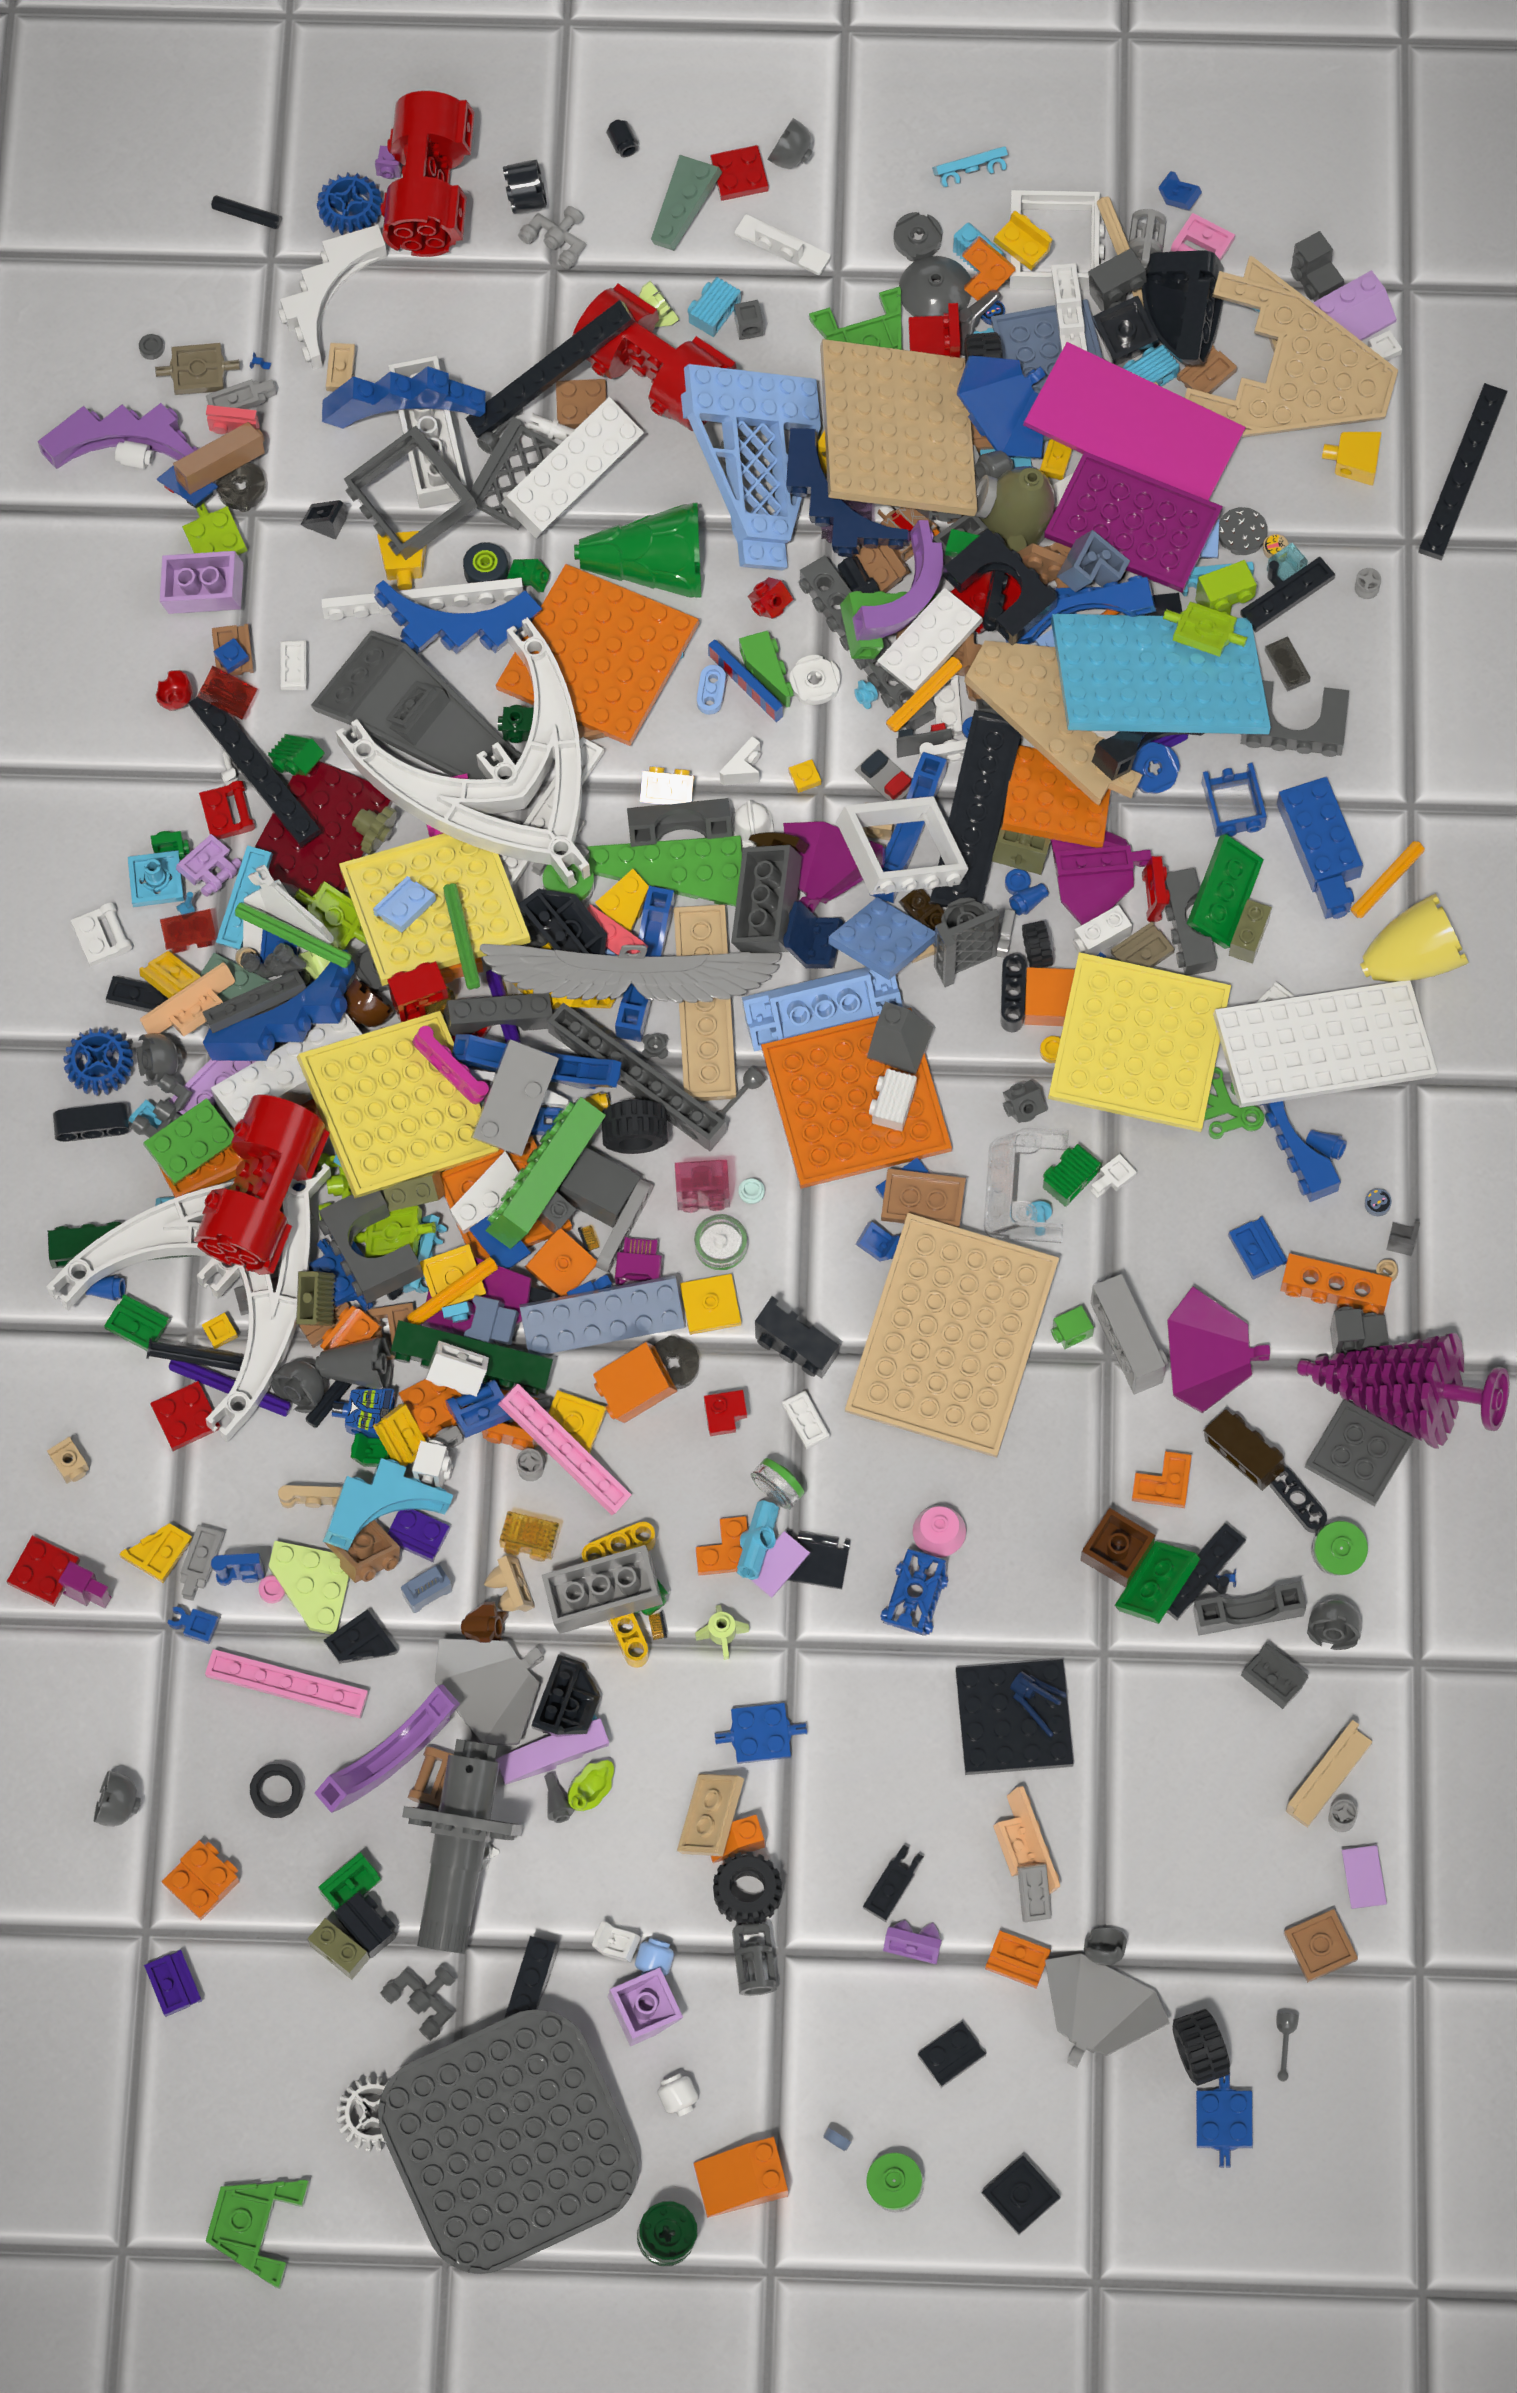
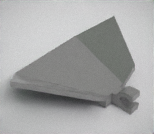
[435,1639,544,1745]
[1045,1954,1170,2068]

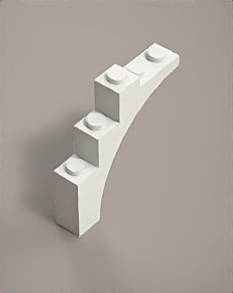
[278,225,387,370]

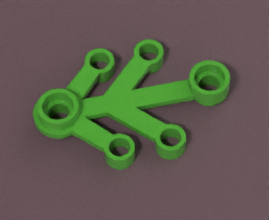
[1204,1067,1265,1139]

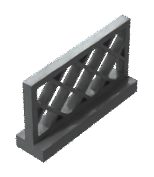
[469,417,559,530]
[934,909,1000,987]

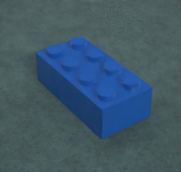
[1276,776,1363,892]

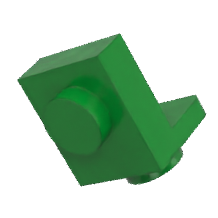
[507,559,550,592]
[150,831,190,860]
[351,1433,391,1467]

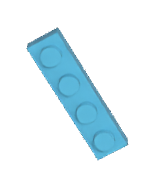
[216,845,273,950]

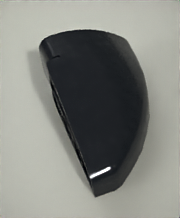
[1141,250,1224,366]

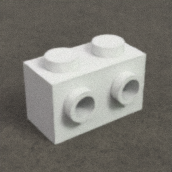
[426,1341,489,1397]
[412,1440,453,1488]

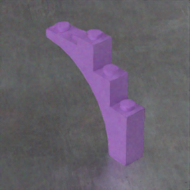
[38,403,198,469]

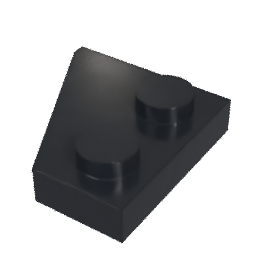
[323,1609,398,1664]

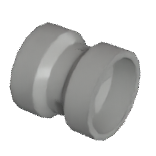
[516,1448,544,1482]
[1328,1799,1358,1832]

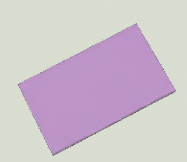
[750,1531,810,1598]
[1342,1845,1387,1909]

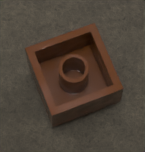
[1080,1508,1156,1588]

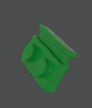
[104,1294,170,1351]

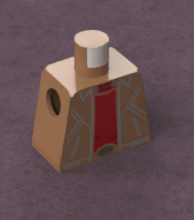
[878,505,937,563]

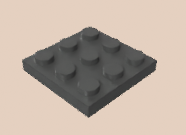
[1305,1399,1414,1507]

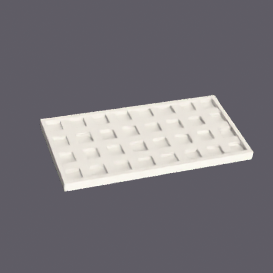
[1213,981,1438,1108]

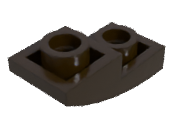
[748,832,809,854]
[898,889,944,931]

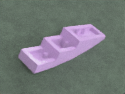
[496,1718,609,1785]

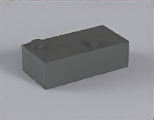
[731,845,802,953]

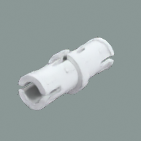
[527,413,575,441]

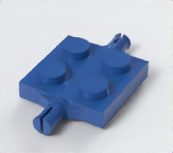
[309,1239,373,1311]
[714,1703,807,1764]
[1196,2073,1253,2168]

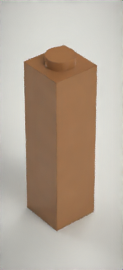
[173,422,265,494]

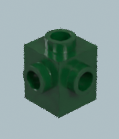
[498,705,534,743]

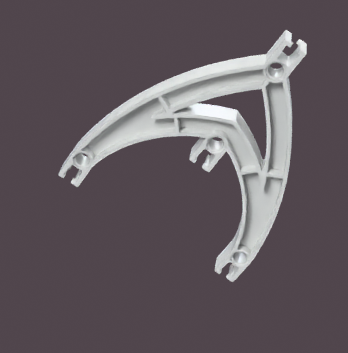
[336,617,590,888]
[46,1163,331,1442]

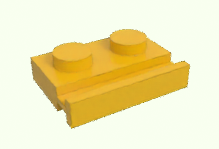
[139,951,201,999]
[373,1404,426,1467]

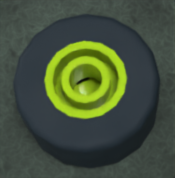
[463,542,509,583]

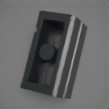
[334,1892,396,1958]

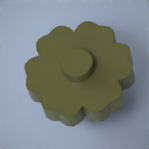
[352,806,397,855]

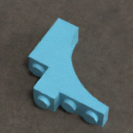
[323,1458,453,1551]

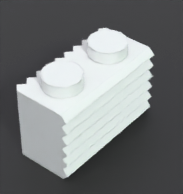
[869,1069,917,1131]

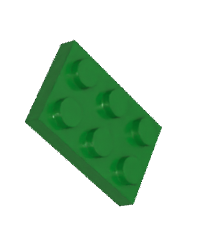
[1114,1541,1200,1624]

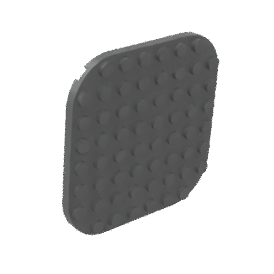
[378,2010,638,2274]

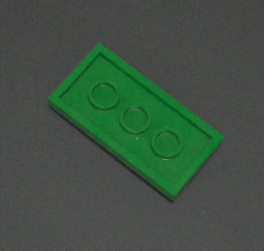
[1186,834,1264,949]

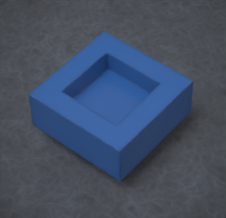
[213,638,249,674]

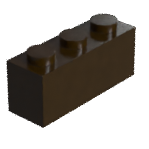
[1203,1409,1285,1491]

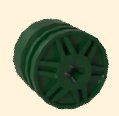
[637,2201,697,2266]

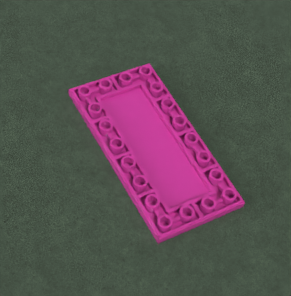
[1023,342,1246,500]

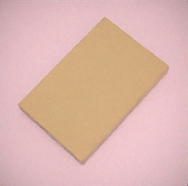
[677,1774,744,1856]

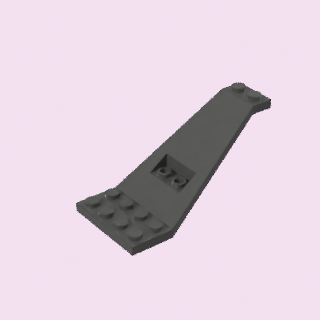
[311,631,522,780]

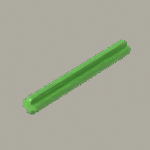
[443,883,480,990]
[235,902,352,968]

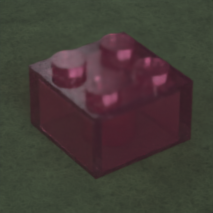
[675,1160,730,1213]

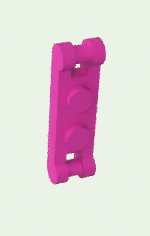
[412,1026,489,1105]

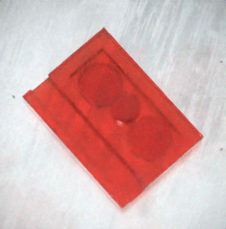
[197,666,257,720]

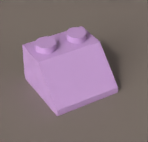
[608,1968,683,2047]

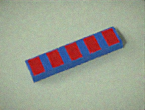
[708,639,783,723]

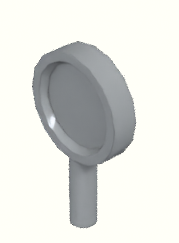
[975,475,998,519]

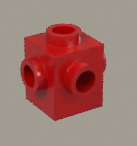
[747,577,794,619]

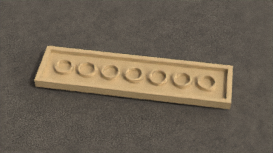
[674,905,736,1101]

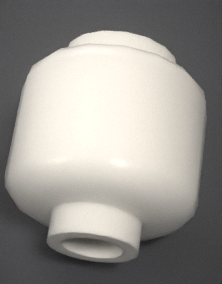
[657,2073,698,2117]

